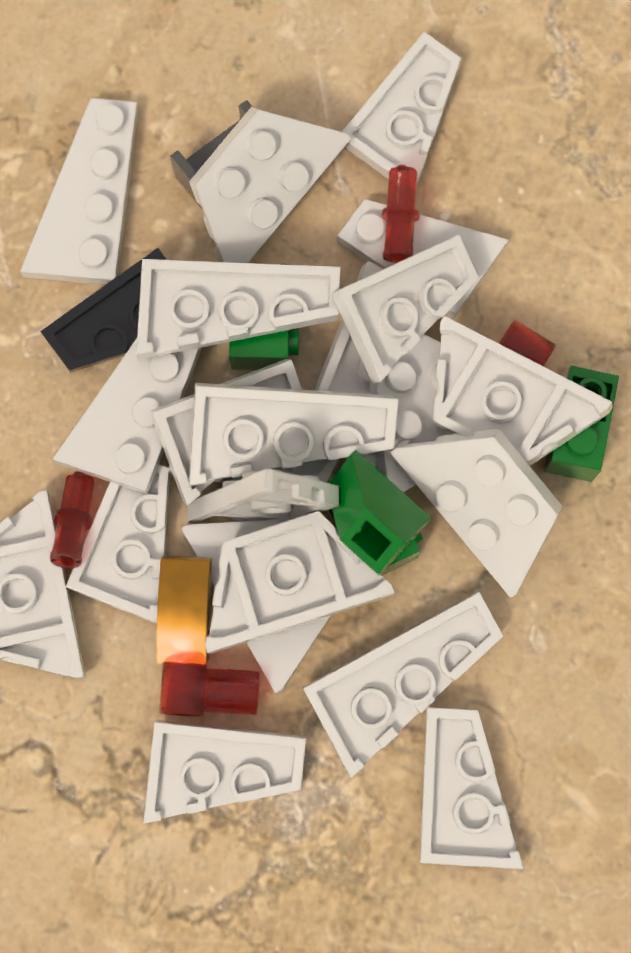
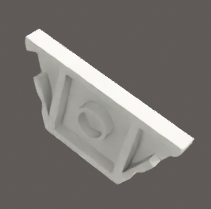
[189,107,351,263]
[433,316,613,466]
[369,334,451,492]
[390,429,562,598]
[187,469,339,523]
[0,490,86,679]
[205,511,395,654]
[181,519,332,695]

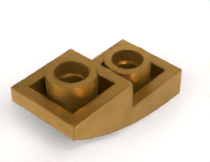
[157,555,212,665]

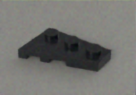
[40,248,167,373]

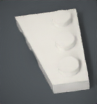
[337,199,509,320]

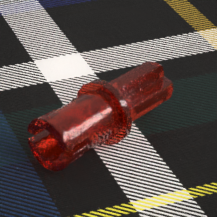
[381,165,420,263]
[49,471,95,569]

